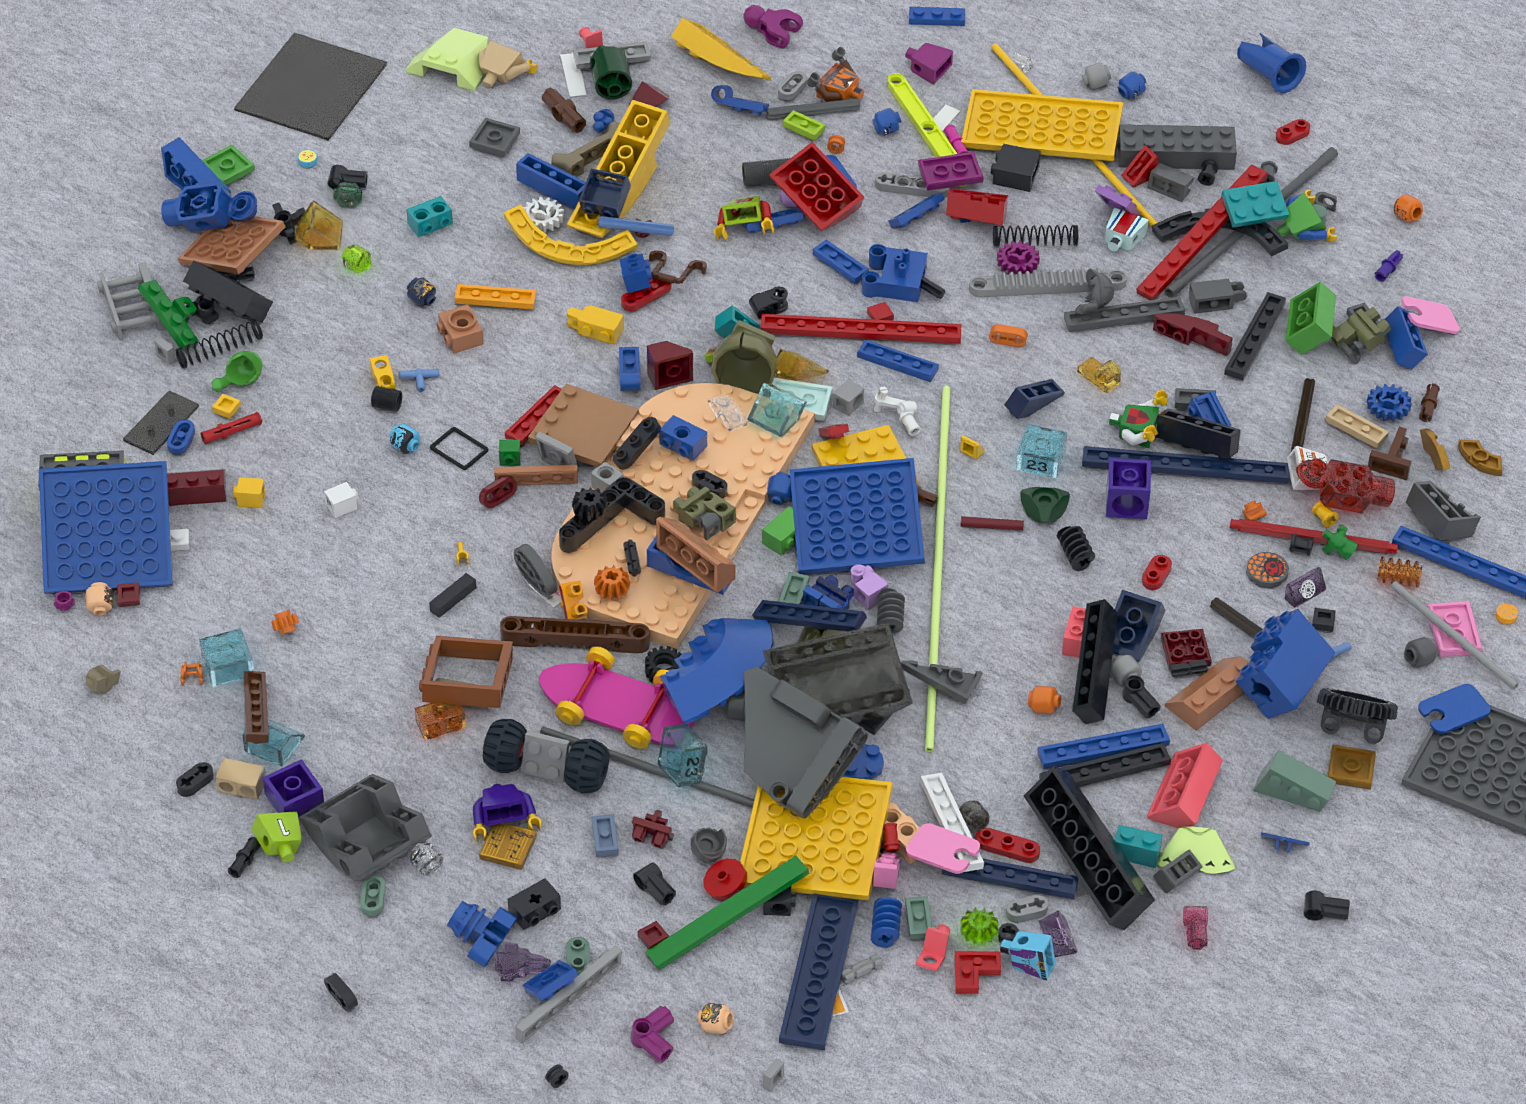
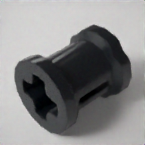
[1198,160,1218,186]
[1289,533,1314,556]

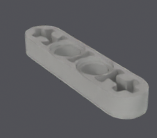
[875,172,950,198]

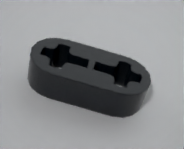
[692,470,728,498]
[176,762,214,797]
[324,973,358,1011]

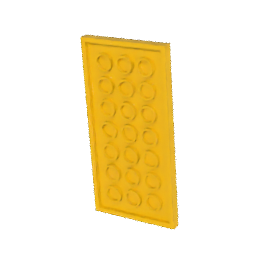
[961,89,1123,161]

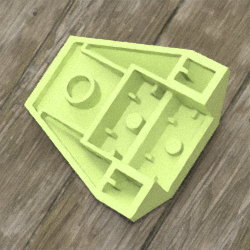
[406,28,488,91]

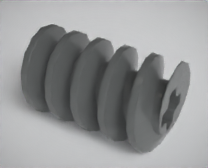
[876,588,905,635]

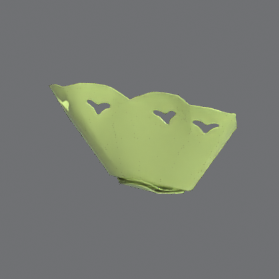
[1157,826,1235,874]

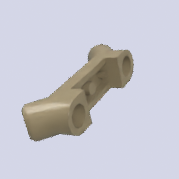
[551,122,620,177]

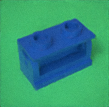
[1187,390,1231,427]

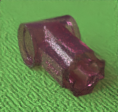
[1183,906,1208,950]

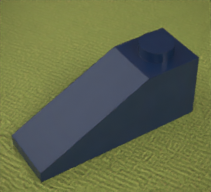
[1004,379,1065,419]

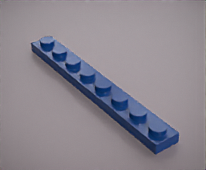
[1392,526,1526,598]

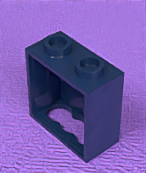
[579,168,631,218]

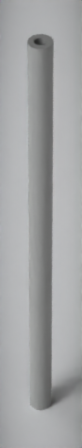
[1391,581,1519,690]

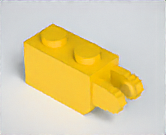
[567,305,624,345]

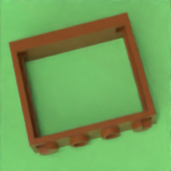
[419,636,513,708]

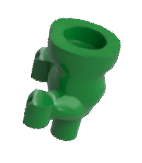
[1322,524,1357,560]

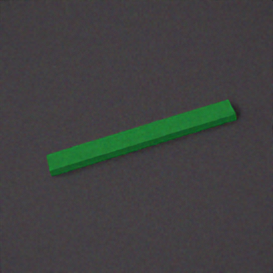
[646,856,810,970]

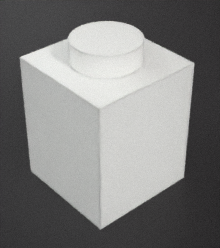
[324,482,359,518]

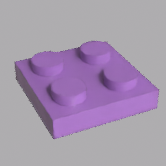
[1095,185,1140,216]

